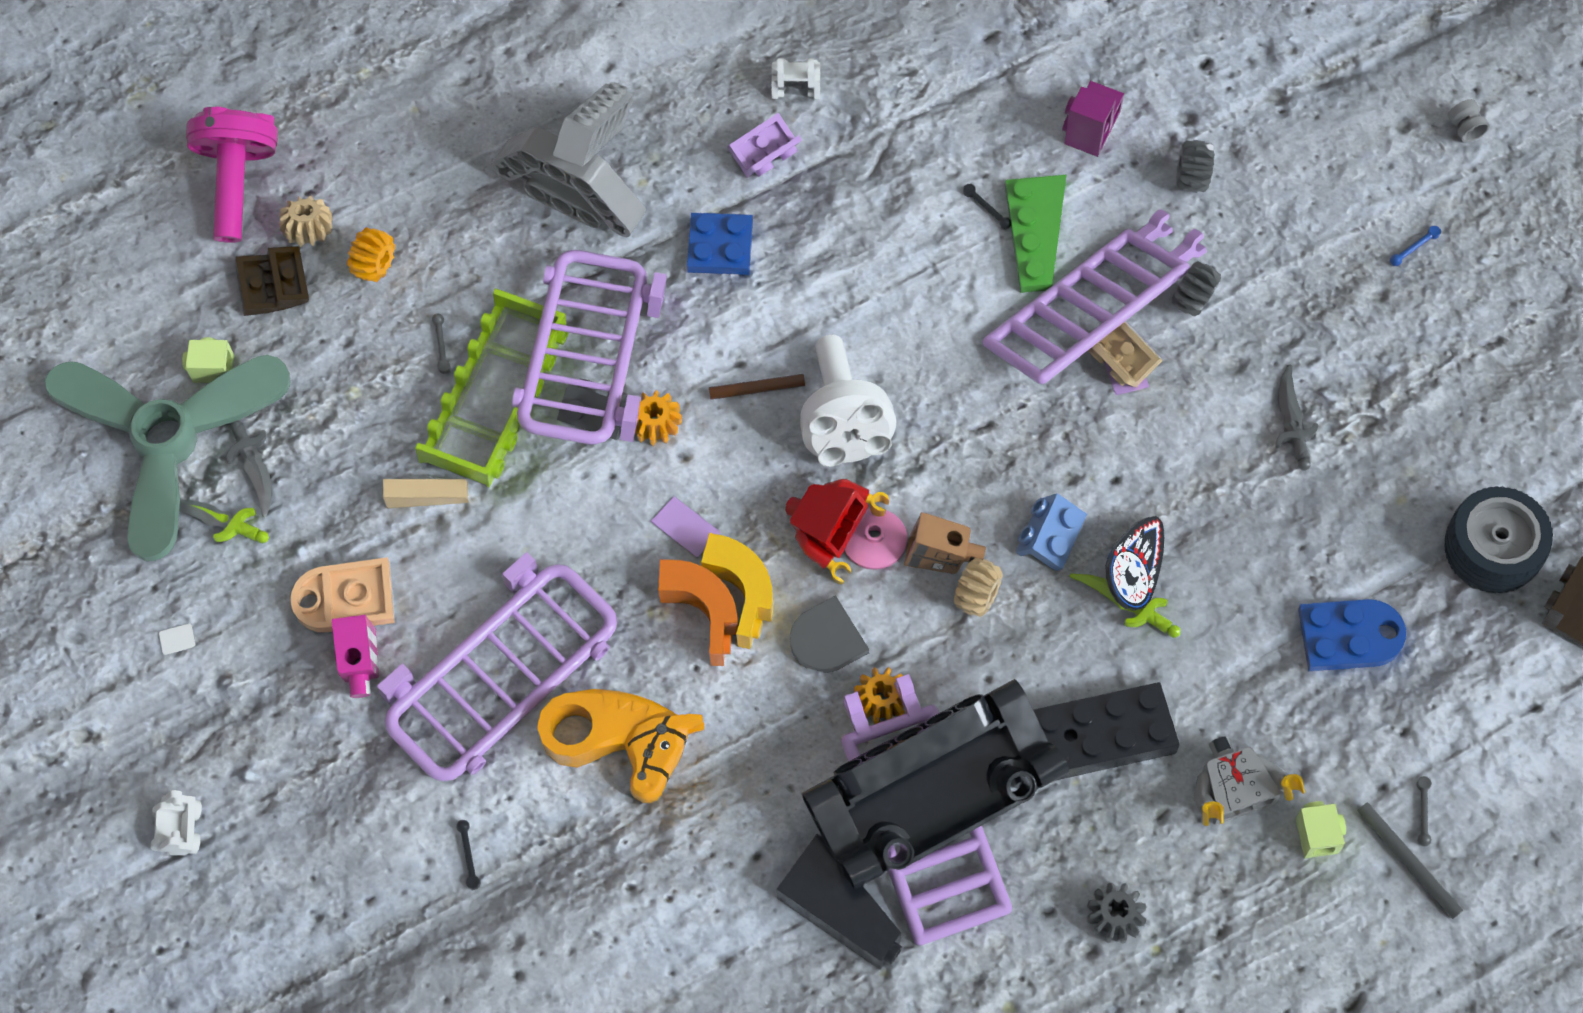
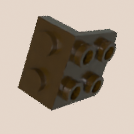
[1542,556,1583,646]

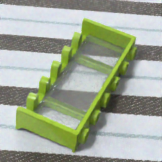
[415,288,569,488]

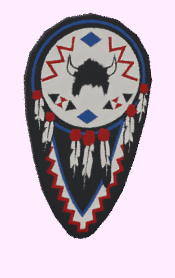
[1105,516,1165,611]

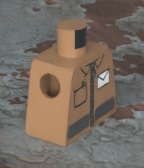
[904,512,986,574]

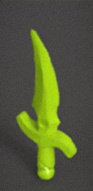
[1069,573,1181,638]

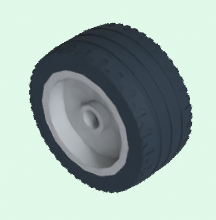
[1444,486,1553,593]

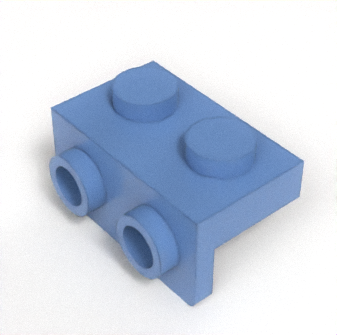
[1016,493,1087,571]

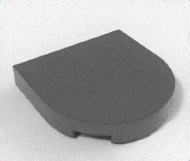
[790,595,869,673]

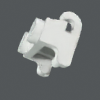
[772,58,821,99]
[151,790,202,856]

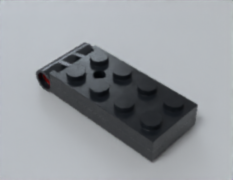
[1013,682,1180,789]

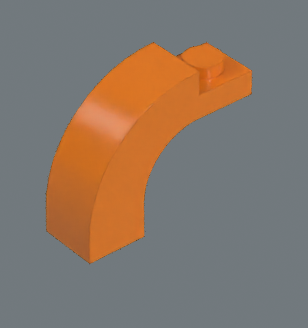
[658,559,738,666]

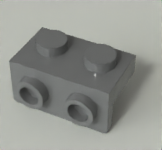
[557,378,628,440]

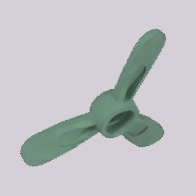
[45,355,291,561]

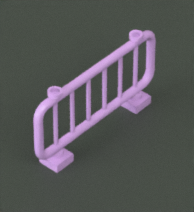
[512,250,667,444]
[377,552,617,781]

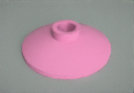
[844,508,907,570]

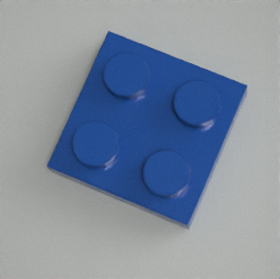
[687,213,753,275]

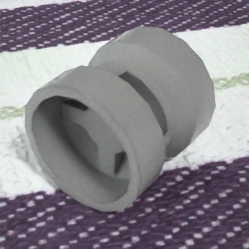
[1447,99,1490,143]

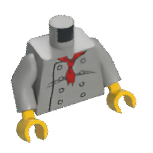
[1194,736,1305,826]

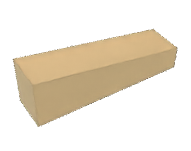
[383,479,469,508]

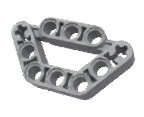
[491,127,646,237]

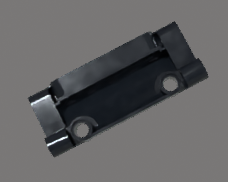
[801,679,1069,890]

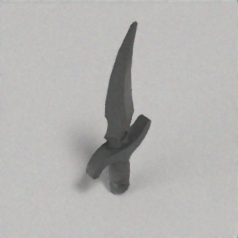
[1275,364,1318,471]

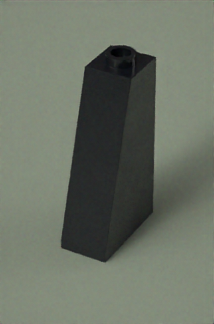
[776,834,903,970]

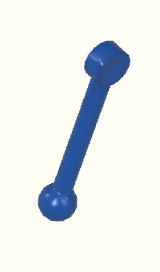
[1390,226,1441,266]

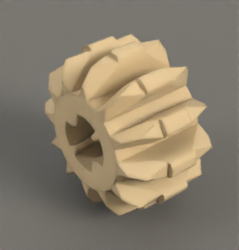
[279,195,333,247]
[954,558,1003,617]

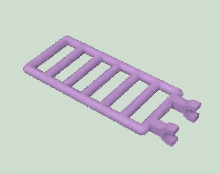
[982,209,1207,384]
[841,674,1012,946]

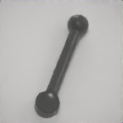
[432,313,451,374]
[1416,776,1432,847]

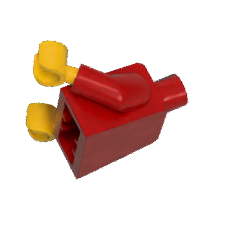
[785,479,889,584]

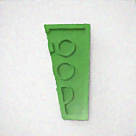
[1005,174,1067,293]

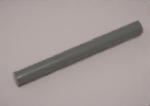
[1357,802,1463,919]

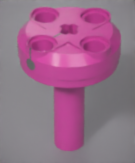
[186,107,278,243]

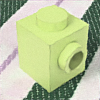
[182,337,234,383]
[1295,801,1346,859]

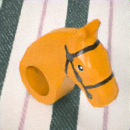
[537,689,705,803]

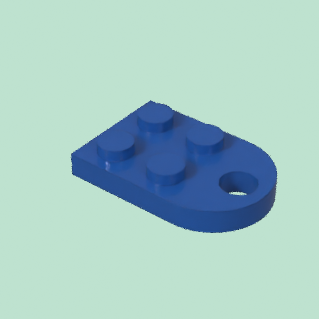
[1298,599,1406,672]

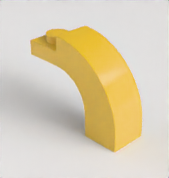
[701,533,773,649]

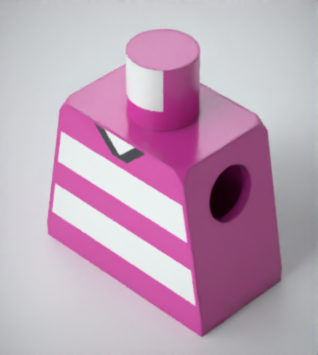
[332,615,379,698]

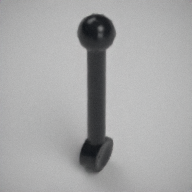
[963,184,1011,229]
[456,820,481,890]

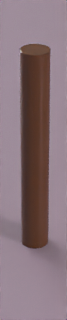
[709,374,805,400]

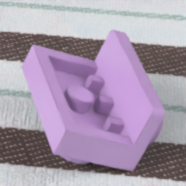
[727,113,802,178]

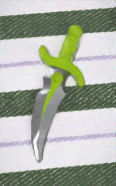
[179,500,269,544]

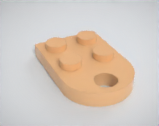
[291,557,395,633]

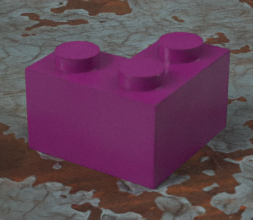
[1062,80,1124,157]

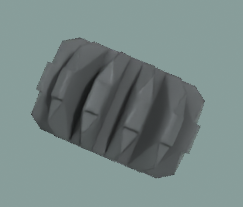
[1176,140,1215,193]
[1172,261,1221,316]
[1087,882,1147,944]

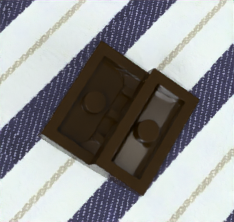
[235,246,309,316]

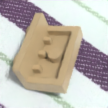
[1088,321,1163,388]

